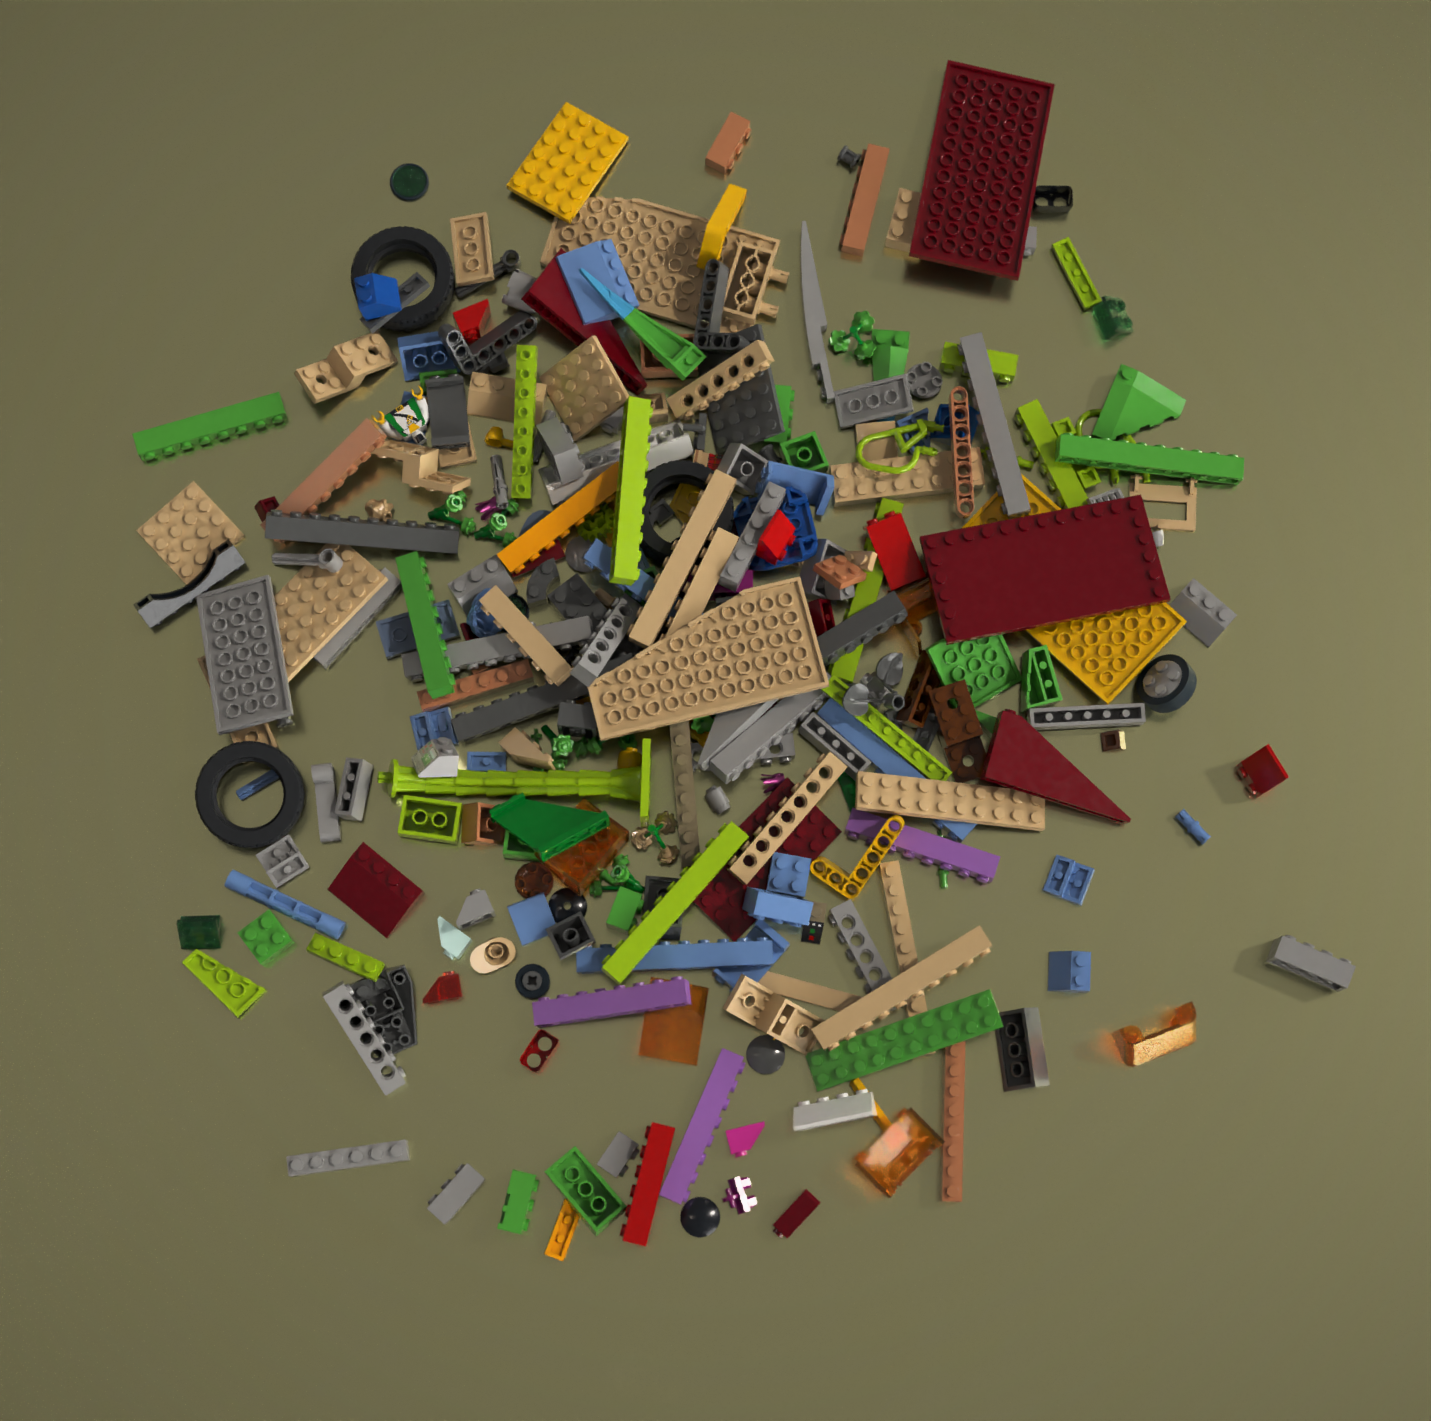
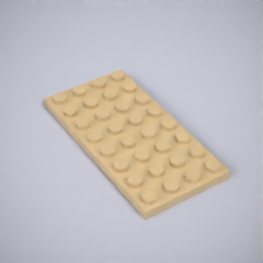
[274,543,388,683]

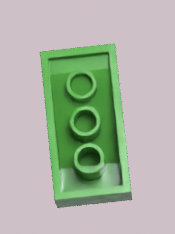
[544,1146,627,1236]

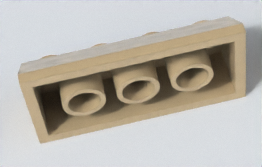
[467,372,547,426]

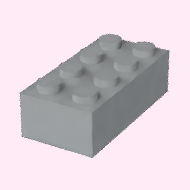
[1266,935,1356,992]

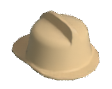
[470,937,516,973]

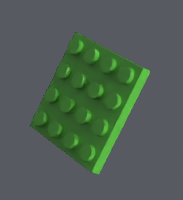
[925,634,1022,709]

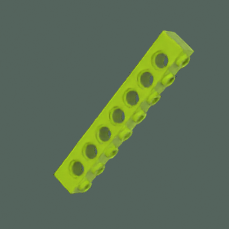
[511,345,538,499]

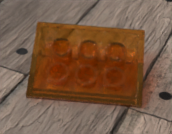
[534,798,629,897]
[638,977,709,1066]

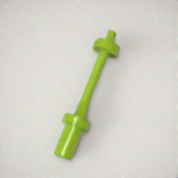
[980,446,1034,469]

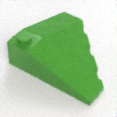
[1091,364,1186,441]

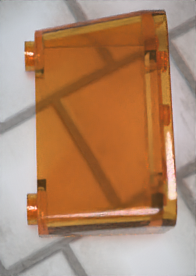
[1111,1001,1197,1067]
[854,1107,945,1199]

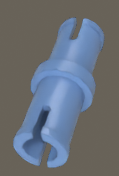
[1175,809,1211,845]

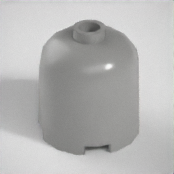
[502,269,537,314]

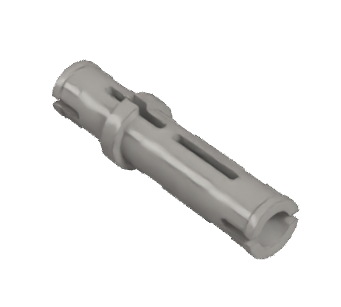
[490,455,509,509]

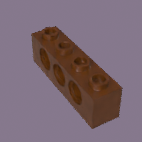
[896,650,940,728]

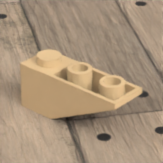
[498,727,556,770]

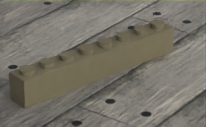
[669,720,700,867]

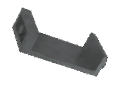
[425,374,471,450]

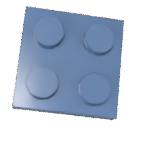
[766,852,811,897]

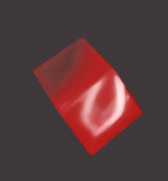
[520,1030,559,1073]

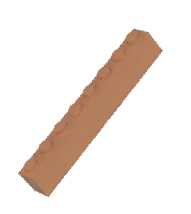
[260,418,387,543]
[940,1042,966,1202]

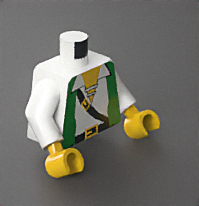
[371,385,429,445]

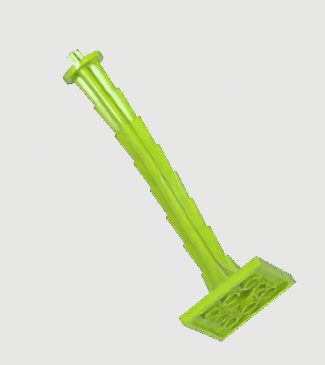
[377,738,651,829]

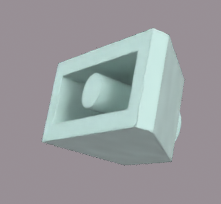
[437,916,472,960]

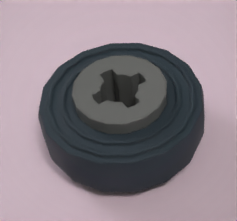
[515,964,550,999]

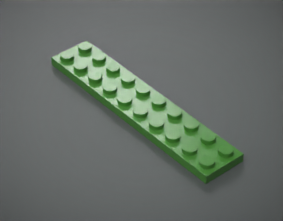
[805,989,1004,1092]

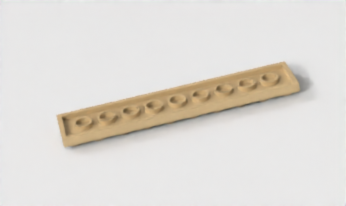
[855,771,1045,831]

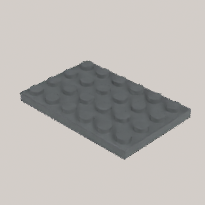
[698,324,785,455]

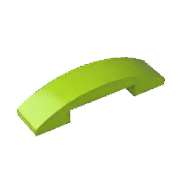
[1051,417,1101,489]

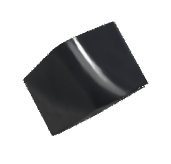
[1033,185,1073,213]

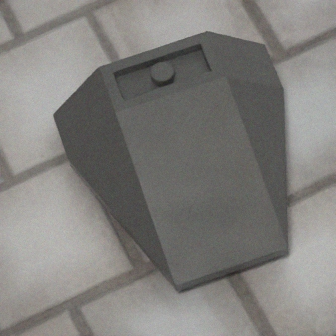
[339,964,417,1057]

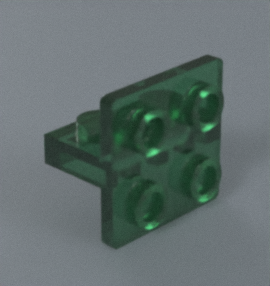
[1092,296,1133,341]
[177,915,221,949]

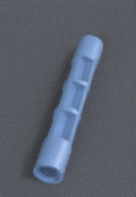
[224,870,346,940]

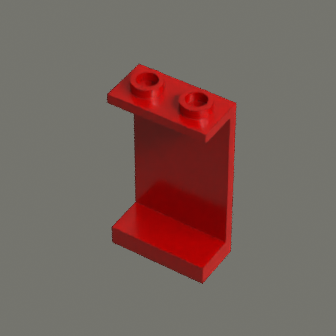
[863,510,926,591]

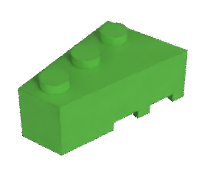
[764,385,795,443]
[497,1170,539,1234]

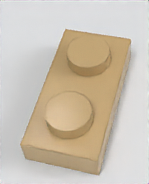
[844,551,877,572]

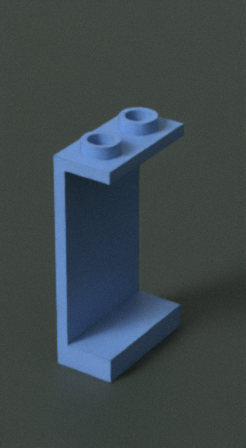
[755,460,835,516]
[713,919,790,992]

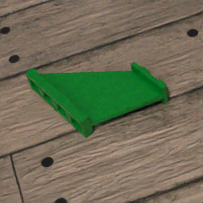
[489,792,610,862]

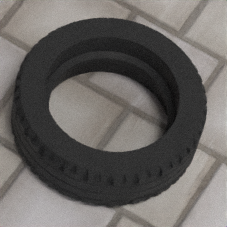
[351,226,455,332]
[639,460,734,566]
[195,741,305,848]

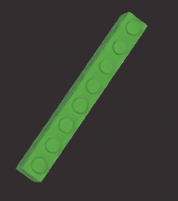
[132,392,287,460]
[395,551,456,699]

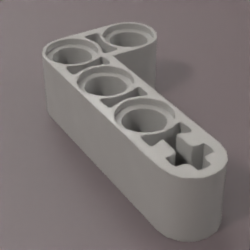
[311,763,341,842]

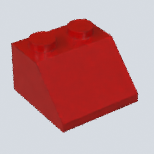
[453,299,491,345]
[755,509,796,566]

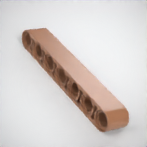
[948,386,974,519]

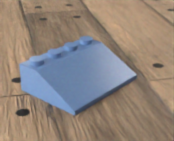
[556,239,640,325]

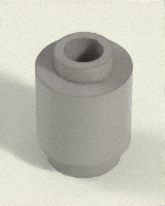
[704,785,731,815]

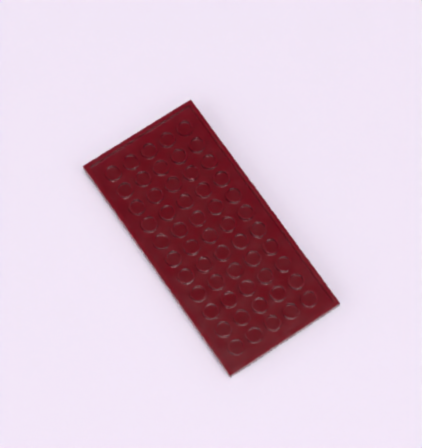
[909,60,1055,281]
[919,495,1171,645]

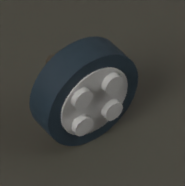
[1137,654,1197,713]

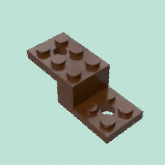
[928,679,986,783]

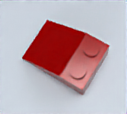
[1237,744,1289,798]

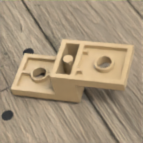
[294,330,398,404]
[371,439,471,495]
[722,974,825,1055]

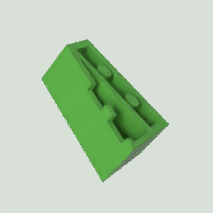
[1020,645,1063,713]

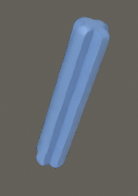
[236,769,279,800]

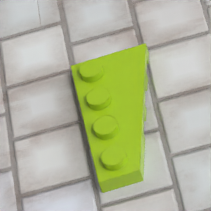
[182,949,266,1018]

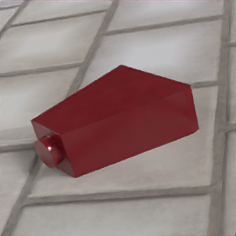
[772,1189,821,1239]

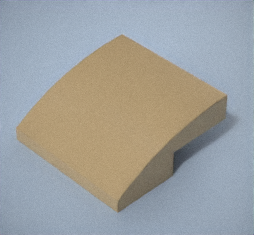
[855,421,898,461]

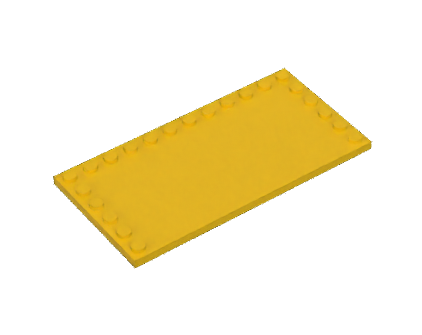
[962,474,1187,705]

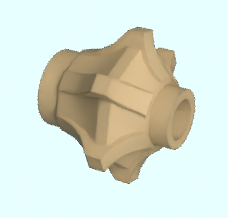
[365,499,394,521]

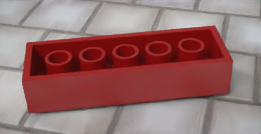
[620,1122,675,1246]

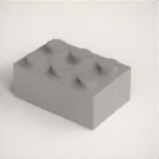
[536,417,584,485]

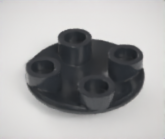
[680,1197,720,1237]

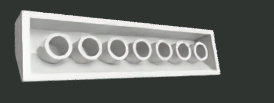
[538,419,694,505]

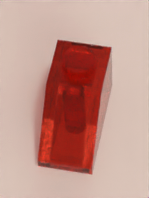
[423,971,463,1005]

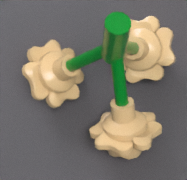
[631,811,680,864]

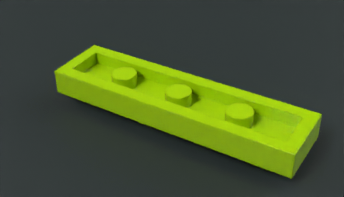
[1051,237,1102,310]
[306,933,385,982]

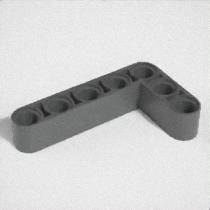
[694,259,750,354]
[438,311,537,375]

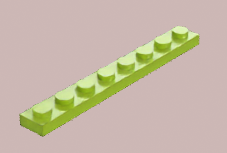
[821,674,953,781]

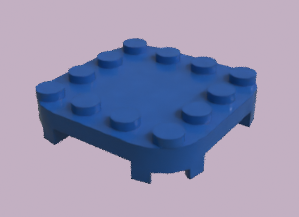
[734,486,818,571]

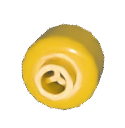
[617,747,642,769]

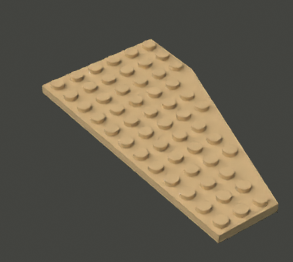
[587,576,829,741]

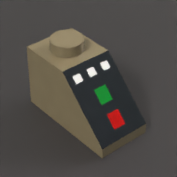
[801,901,827,945]

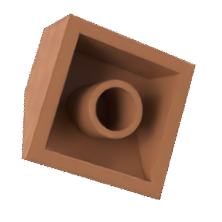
[461,802,506,846]

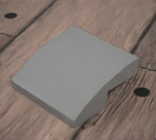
[256,834,309,888]

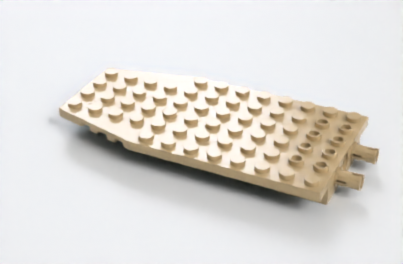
[540,196,790,333]

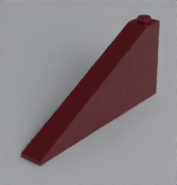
[521,248,647,396]
[980,709,1131,824]

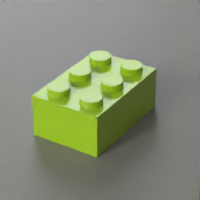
[397,795,463,845]

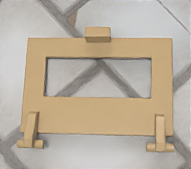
[1129,474,1198,532]

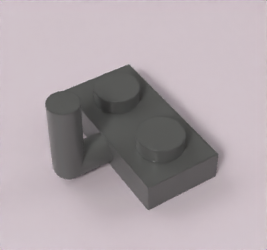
[683,413,707,452]

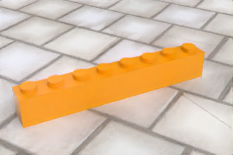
[496,461,619,574]

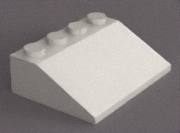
[793,1089,877,1131]

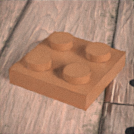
[813,555,867,590]

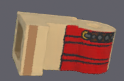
[693,449,723,471]

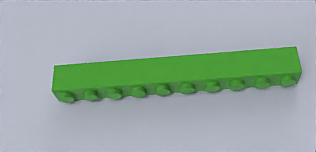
[1055,433,1244,485]

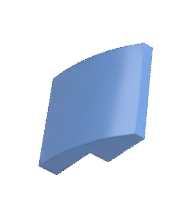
[409,707,459,751]
[1043,855,1095,906]
[507,892,556,945]

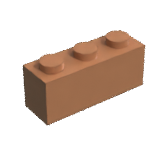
[705,112,752,174]

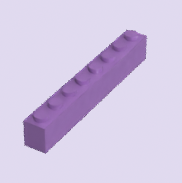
[844,808,1000,883]
[532,976,692,1028]
[659,1048,746,1205]

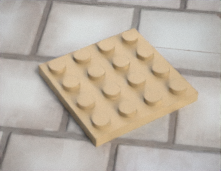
[539,336,629,441]
[136,481,245,585]

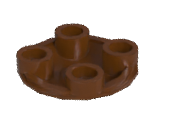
[515,862,553,899]

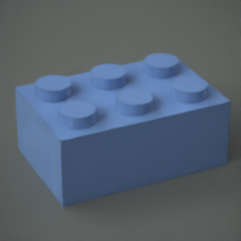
[742,886,814,928]

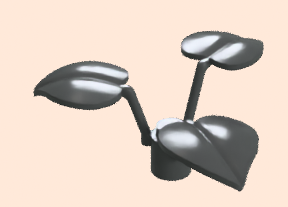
[842,652,905,730]

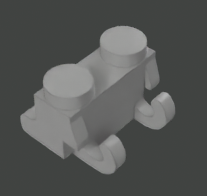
[859,672,892,708]

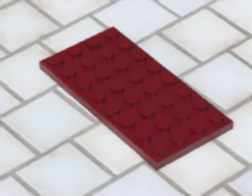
[693,777,842,942]

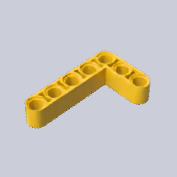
[696,183,747,270]
[810,815,904,899]

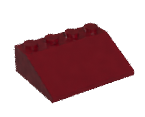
[327,842,425,938]

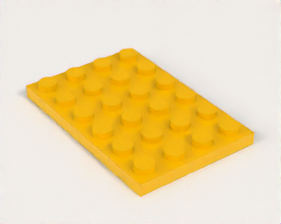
[506,102,628,224]

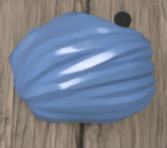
[466,588,503,638]

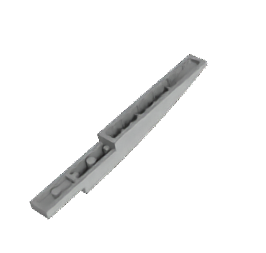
[800,221,835,404]

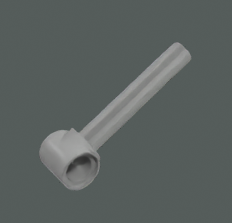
[271,548,343,573]

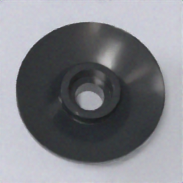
[548,888,587,923]

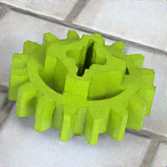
[575,504,615,543]

